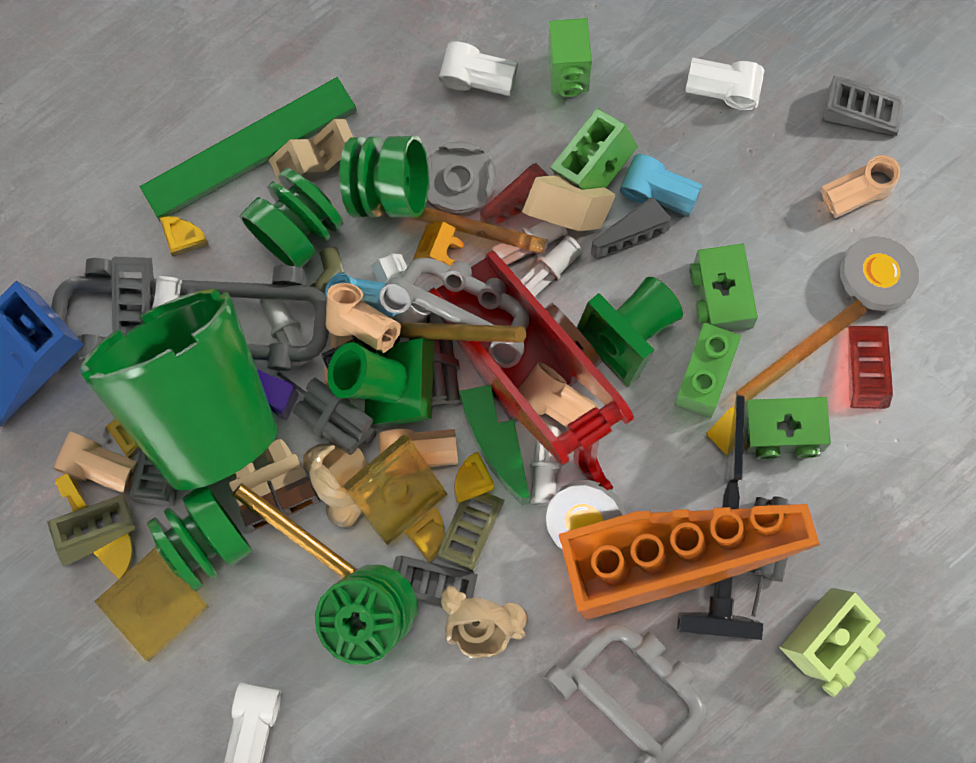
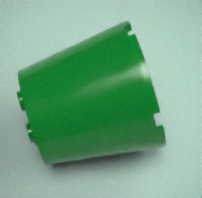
[80,289,278,490]

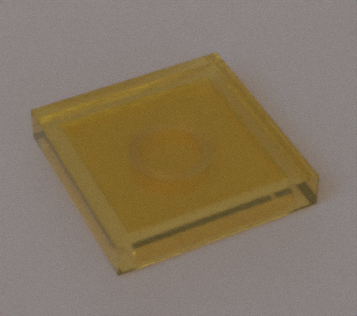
[342,434,448,546]
[94,547,209,662]

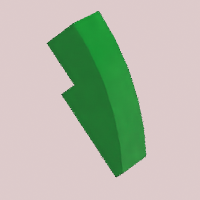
[459,385,530,505]

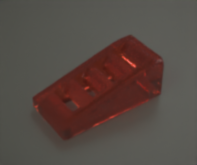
[480,163,549,230]
[848,326,893,409]

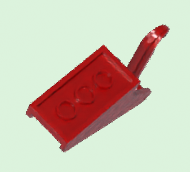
[427,250,634,490]

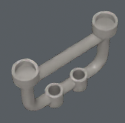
[379,258,530,368]
[543,624,706,763]

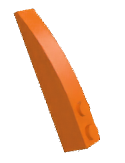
[558,504,820,620]

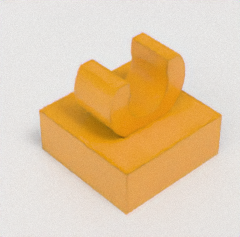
[412,221,464,266]

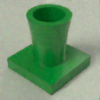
[576,277,683,387]
[327,338,434,429]

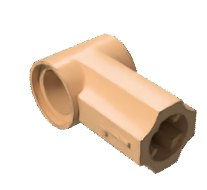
[820,155,901,218]
[325,283,401,353]
[518,362,599,427]
[378,429,458,475]
[53,432,137,495]

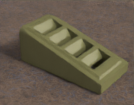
[436,493,505,573]
[47,494,136,566]

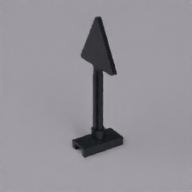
[677,395,763,640]

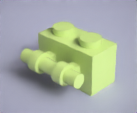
[780,588,886,697]

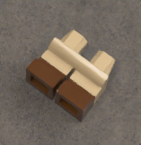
[229,438,320,533]

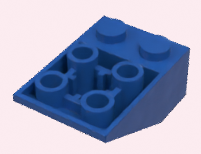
[0,281,84,427]

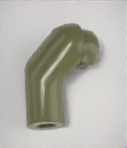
[310,247,344,293]

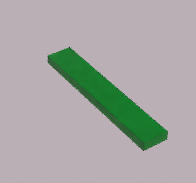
[139,77,357,221]

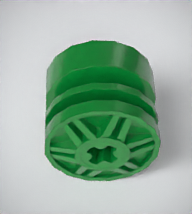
[339,136,429,218]
[239,167,344,268]
[147,486,253,592]
[315,565,417,665]

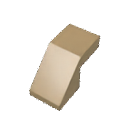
[269,119,353,187]
[522,175,615,231]

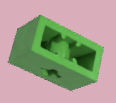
[548,18,592,97]
[550,108,638,190]
[689,243,758,331]
[674,322,742,419]
[744,397,831,460]

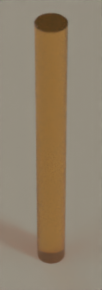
[408,206,548,254]
[735,300,866,403]

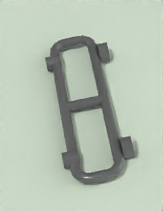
[51,258,329,371]

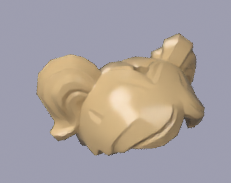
[303,441,375,528]
[441,585,528,658]

